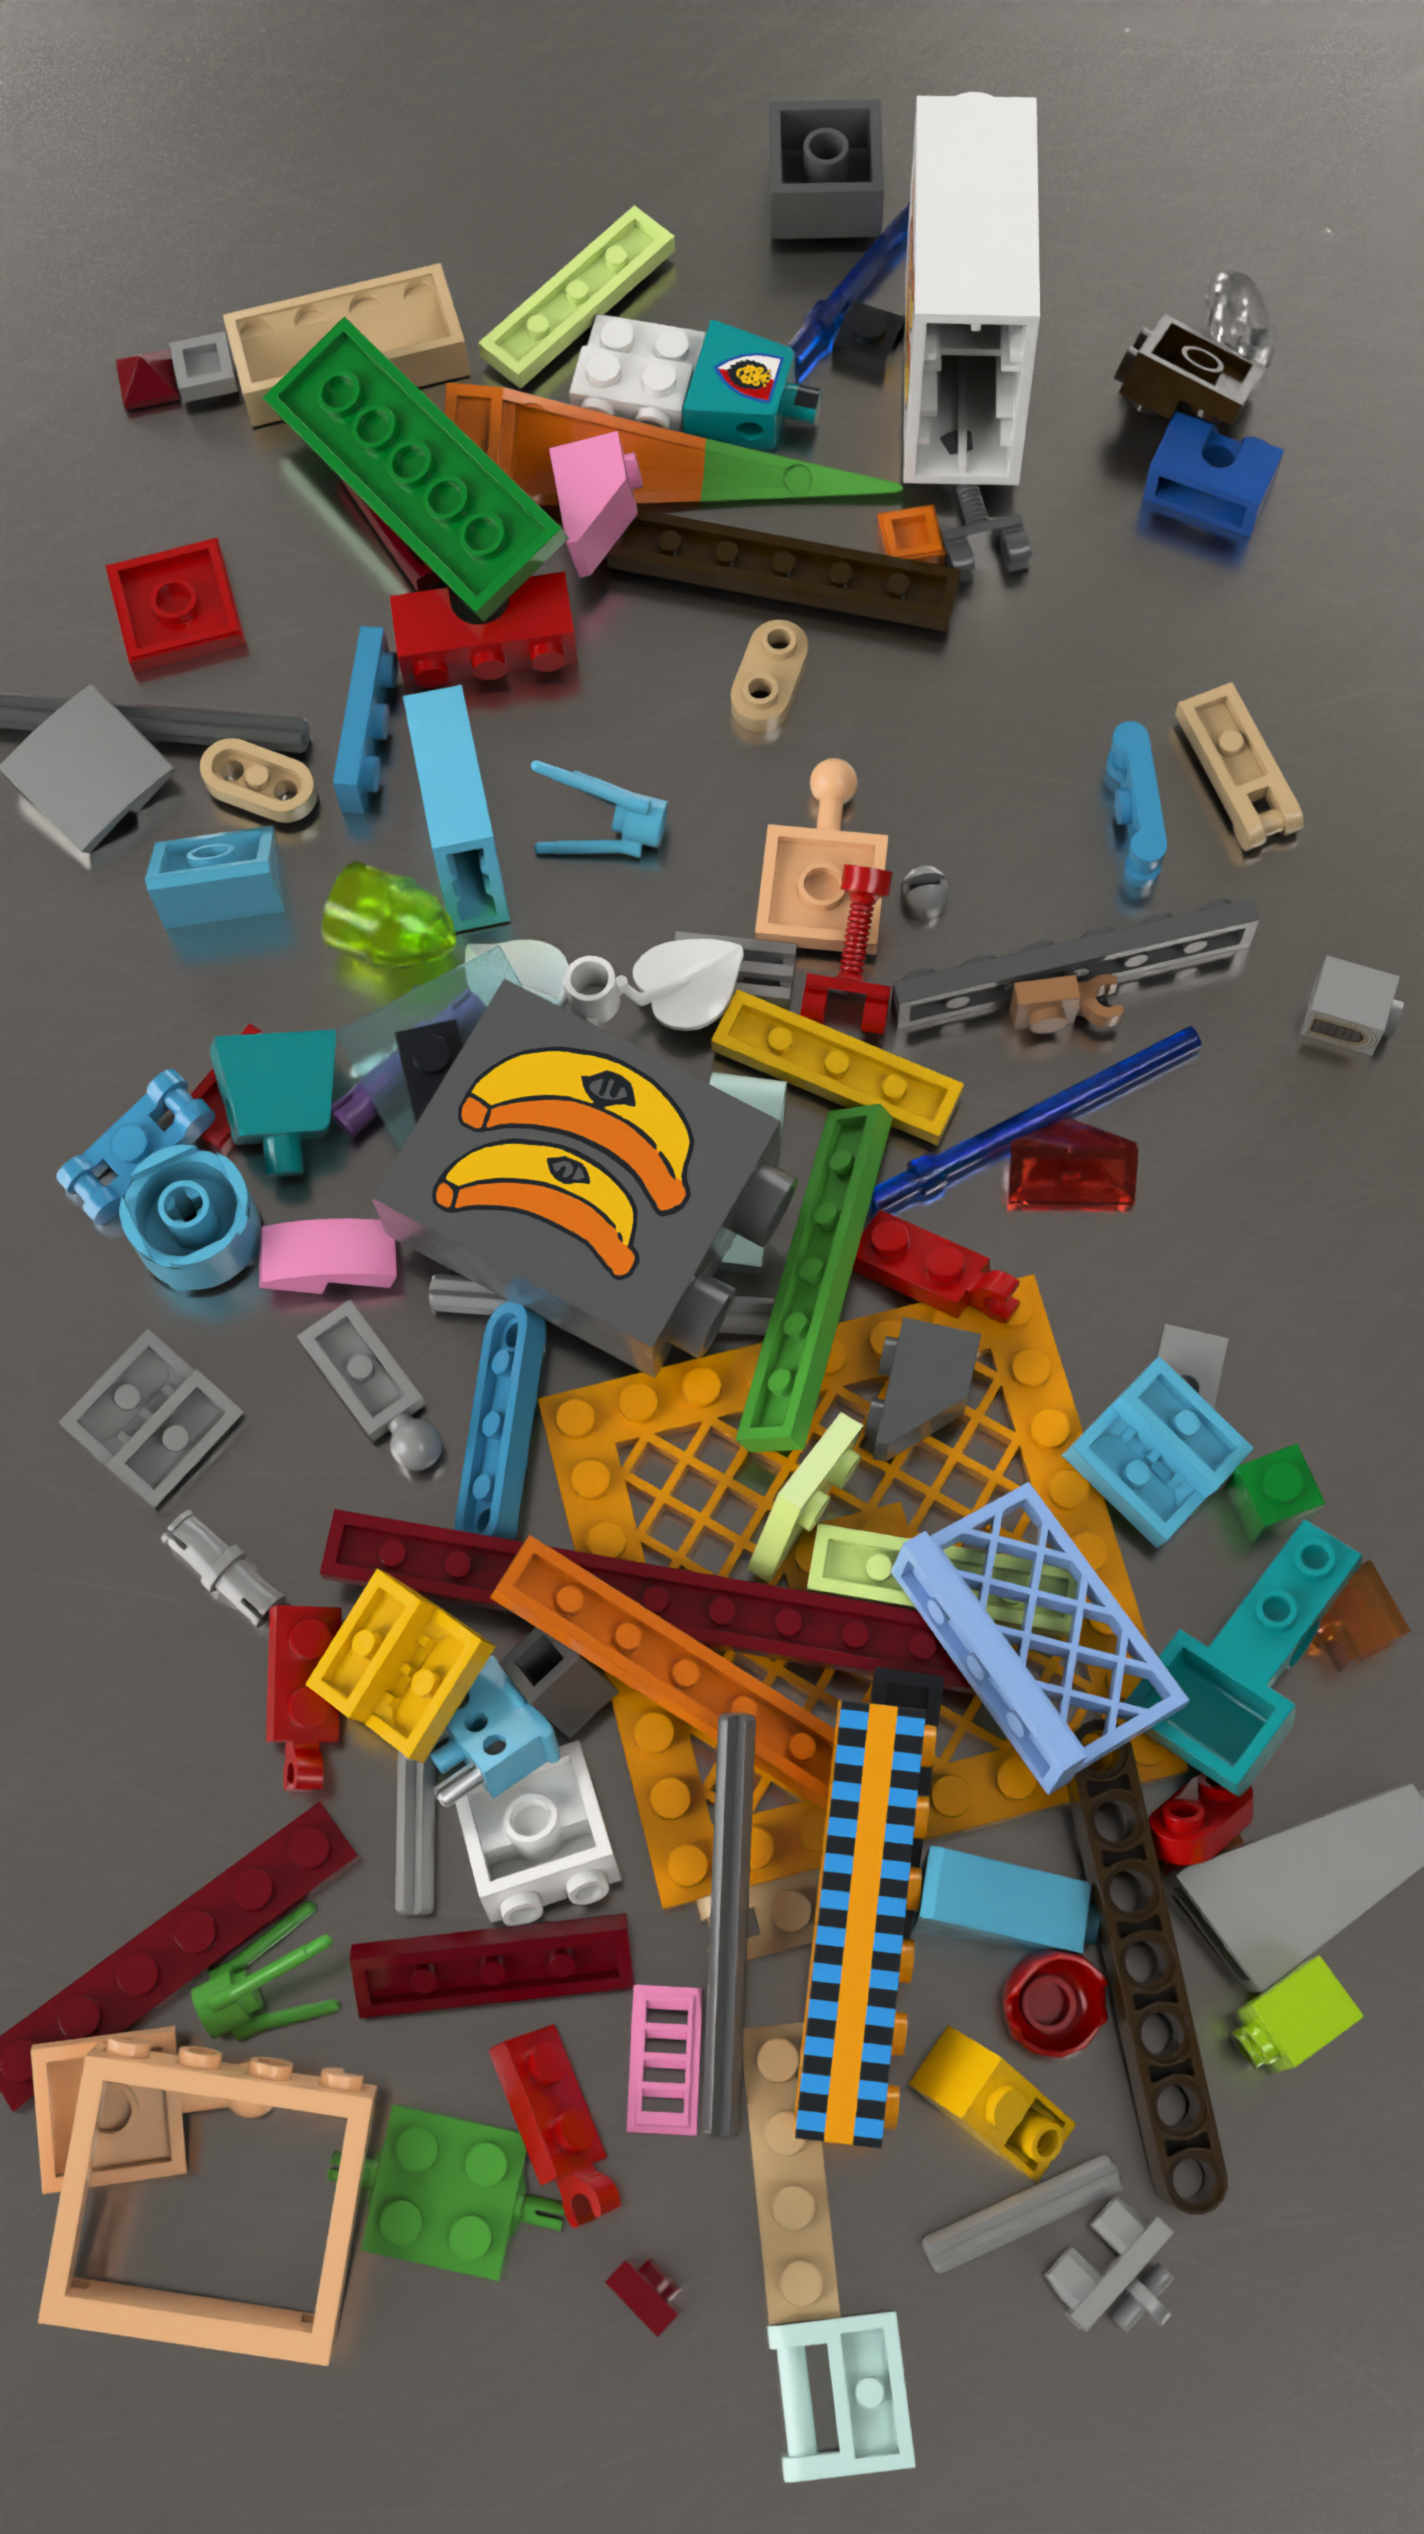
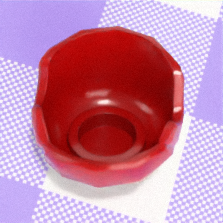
[1002,1949,1108,2059]

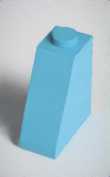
[912,1845,1100,1955]

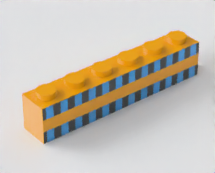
[793,1700,937,2148]

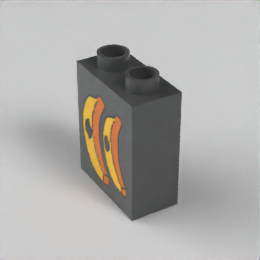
[372,978,799,1378]

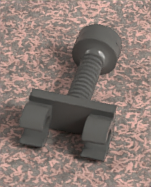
[940,430,1032,583]

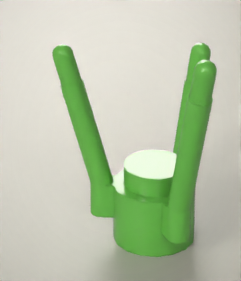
[191,1901,340,2042]

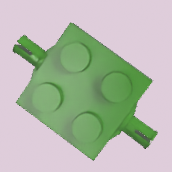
[327,2103,565,2281]

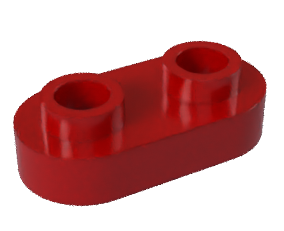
[1149,1773,1254,1865]

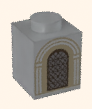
[1300,955,1404,1056]

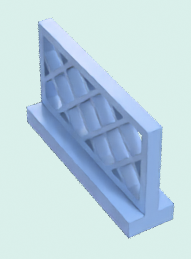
[891,1482,1190,1795]

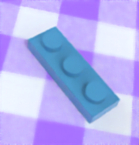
[333,626,398,814]

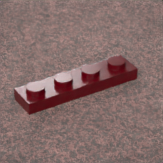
[349,1913,635,2019]

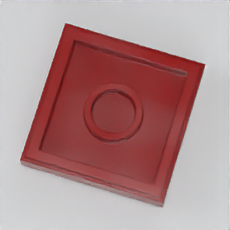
[105,537,247,673]

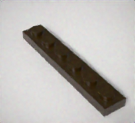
[607,509,961,632]

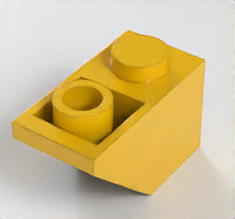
[908,2025,1076,2184]

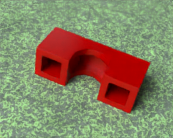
[390,571,578,688]

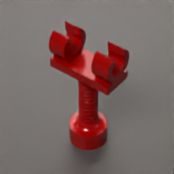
[800,864,893,1034]

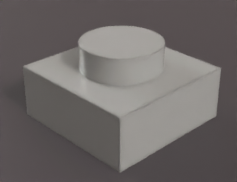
[169,331,238,403]

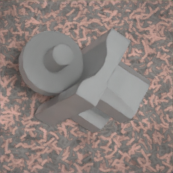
[1045,2197,1174,2333]

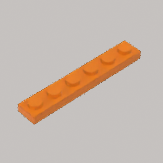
[490,1535,835,1810]

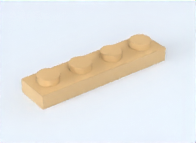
[743,2022,841,2325]

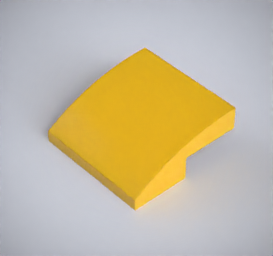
[306,1569,496,1763]

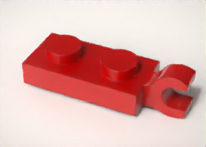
[852,1210,1020,1324]
[266,1605,342,1791]
[488,2024,621,2229]

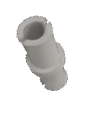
[161,1509,286,1628]

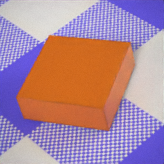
[877,504,946,565]

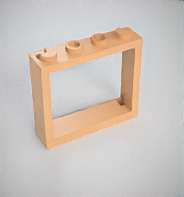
[38,2036,378,2366]

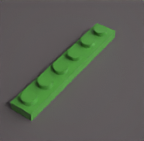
[736,1104,893,1452]

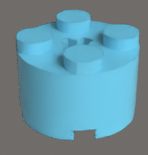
[119,1144,261,1292]

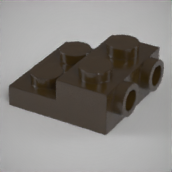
[1114,314,1265,426]

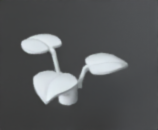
[465,939,744,1031]

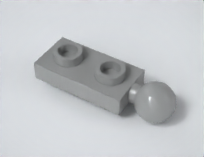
[297,1299,442,1471]

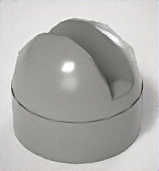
[900,865,949,919]

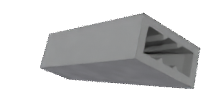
[1162,1784,1424,1993]

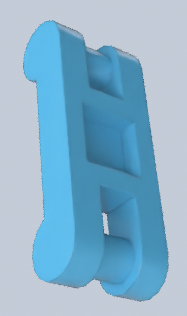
[1106,721,1167,889]
[56,1068,215,1225]

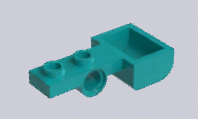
[1123,1519,1362,1797]

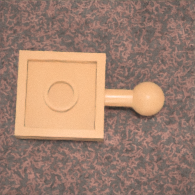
[755,758,888,955]
[31,2026,273,2194]

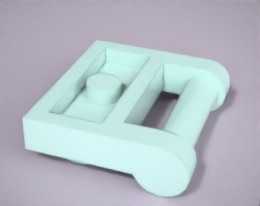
[767,2311,916,2482]

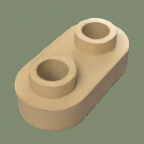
[731,620,808,732]
[200,738,317,823]

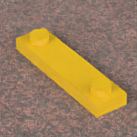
[711,989,964,1146]

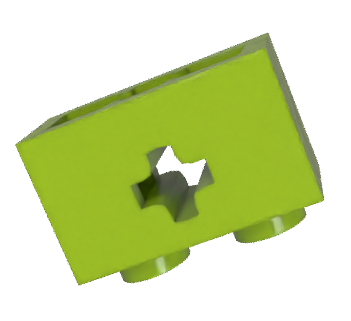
[1228,1955,1365,2075]

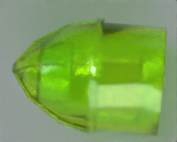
[322,860,457,969]

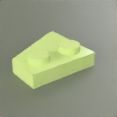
[747,1412,864,1583]

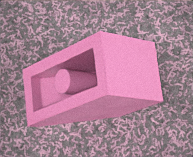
[549,431,643,578]

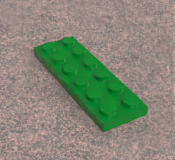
[263,316,569,622]

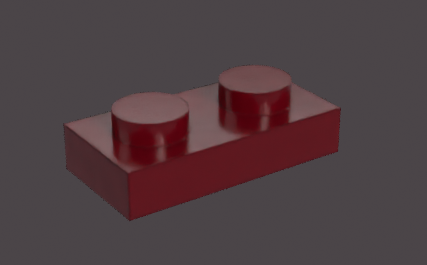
[605,2258,683,2338]

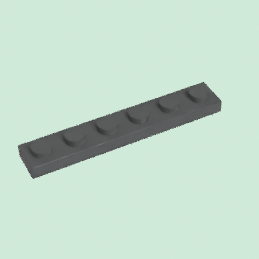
[891,898,1260,1029]

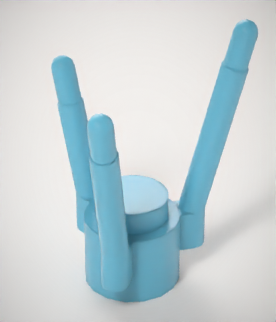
[531,760,669,858]

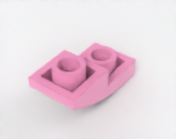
[259,1218,397,1294]

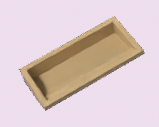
[223,263,471,427]

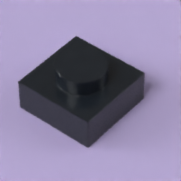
[832,300,905,375]

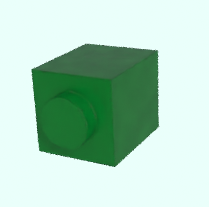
[1224,1443,1326,1546]

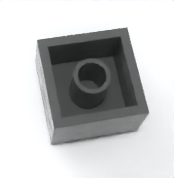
[769,99,884,239]

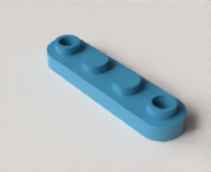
[454,1301,546,1540]

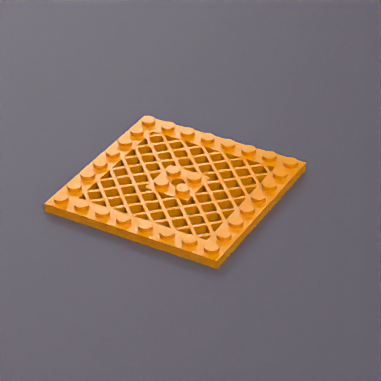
[537,1274,1189,1912]

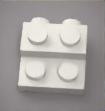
[569,314,706,433]
[455,1740,622,1926]

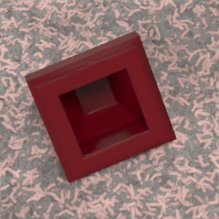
[115,349,181,410]

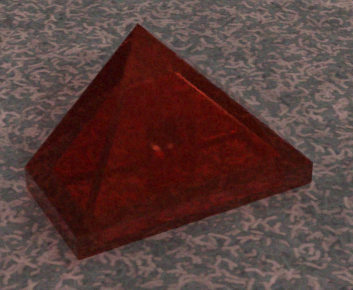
[1008,1117,1139,1205]

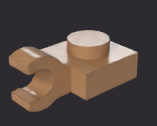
[1009,974,1124,1033]

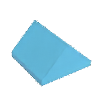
[145,825,285,929]

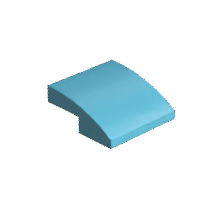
[1061,1356,1254,1549]

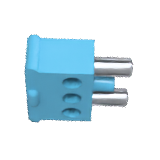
[403,1655,561,1807]

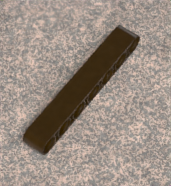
[1066,1719,1228,2215]

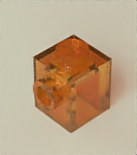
[1312,1560,1411,1673]

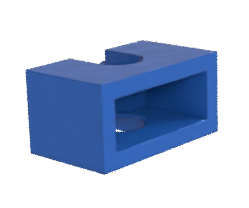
[1143,411,1284,538]

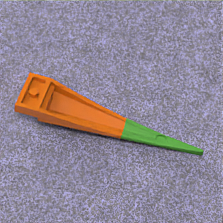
[444,382,903,509]

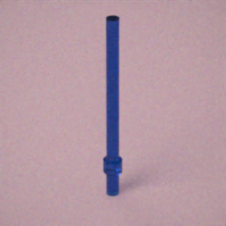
[787,201,910,368]
[870,1026,1202,1213]

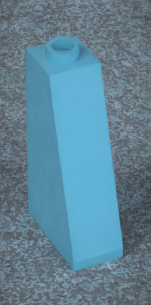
[403,685,510,933]

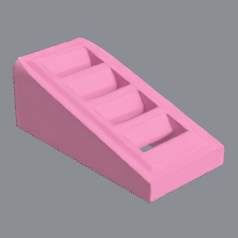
[627,1985,704,2136]

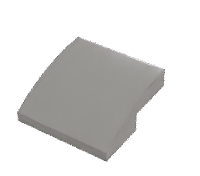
[0,684,177,854]
[58,1328,244,1509]

